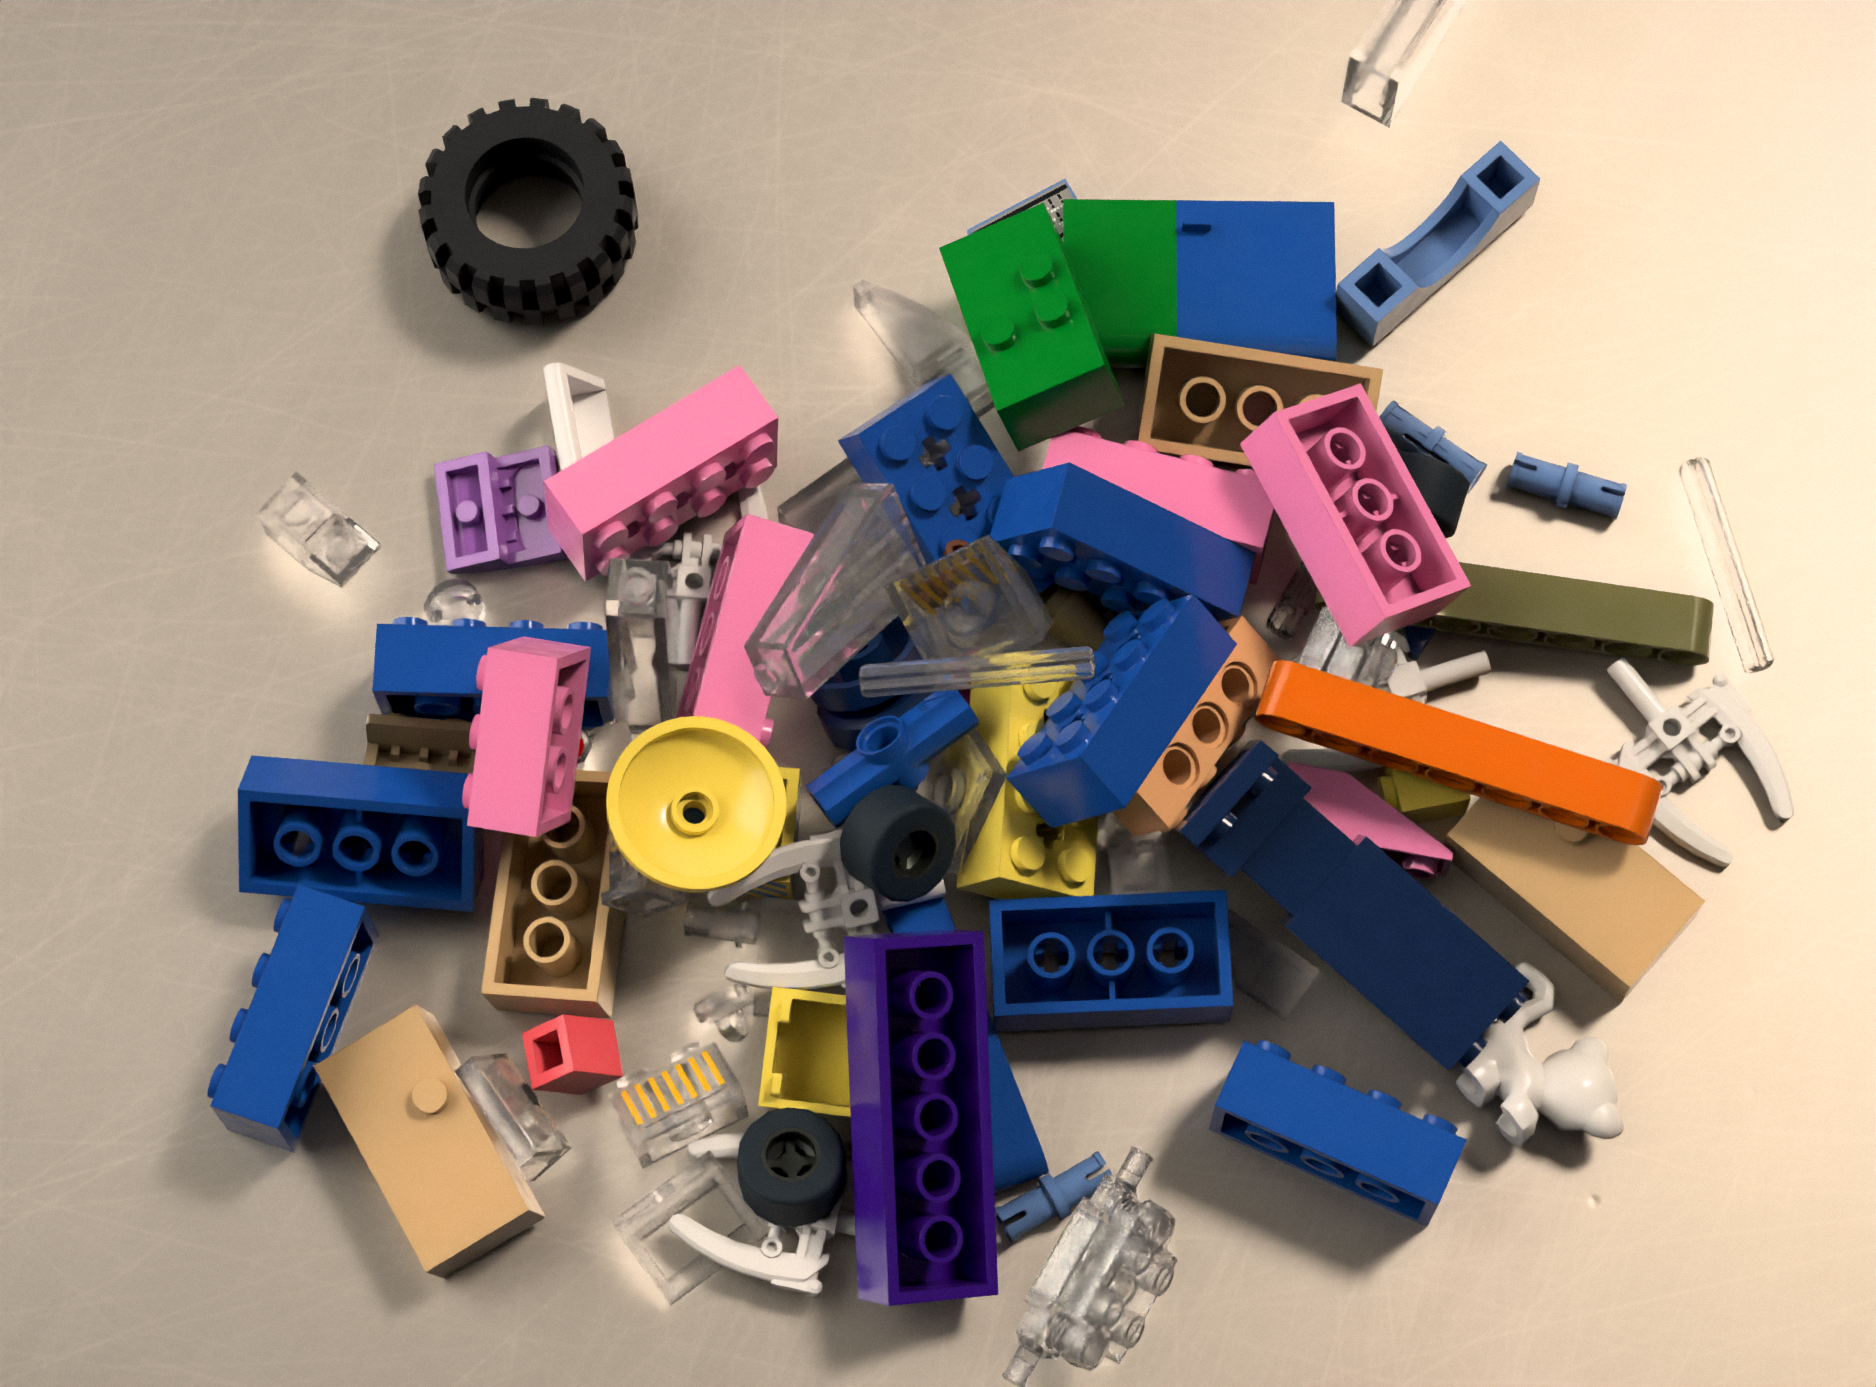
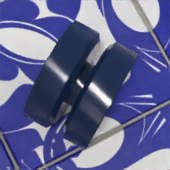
[799,608,944,752]

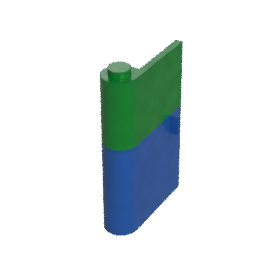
[1063,199,1337,368]

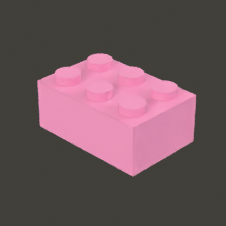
[462,636,591,837]

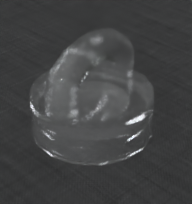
[423,578,486,626]
[692,983,754,1043]

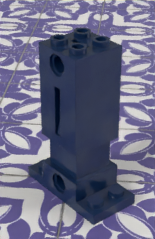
[1173,739,1529,1071]

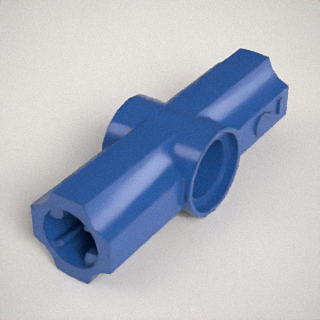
[806,682,979,829]

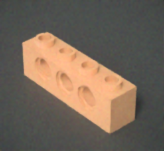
[1112,615,1281,837]

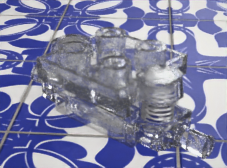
[1002,1146,1178,1387]

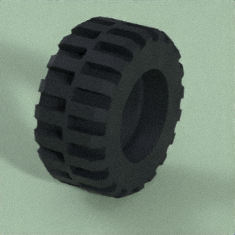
[418,98,638,325]

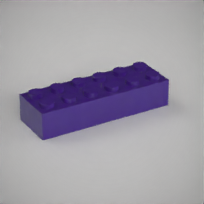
[843,929,998,1306]

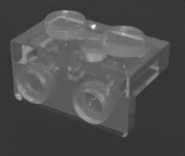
[455,1053,572,1182]

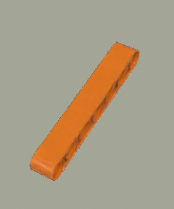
[1254,660,1663,845]

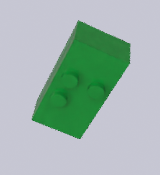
[939,202,1125,452]

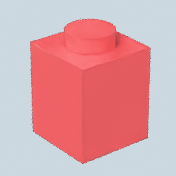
[522,1014,623,1095]

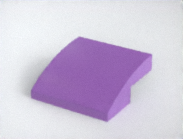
[434,445,568,574]

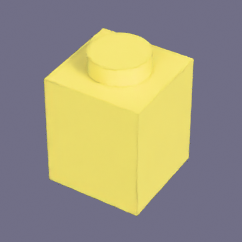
[1378,767,1471,824]

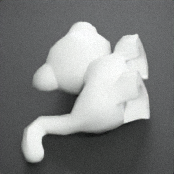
[1456,962,1624,1148]

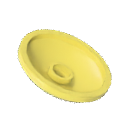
[606,716,787,892]

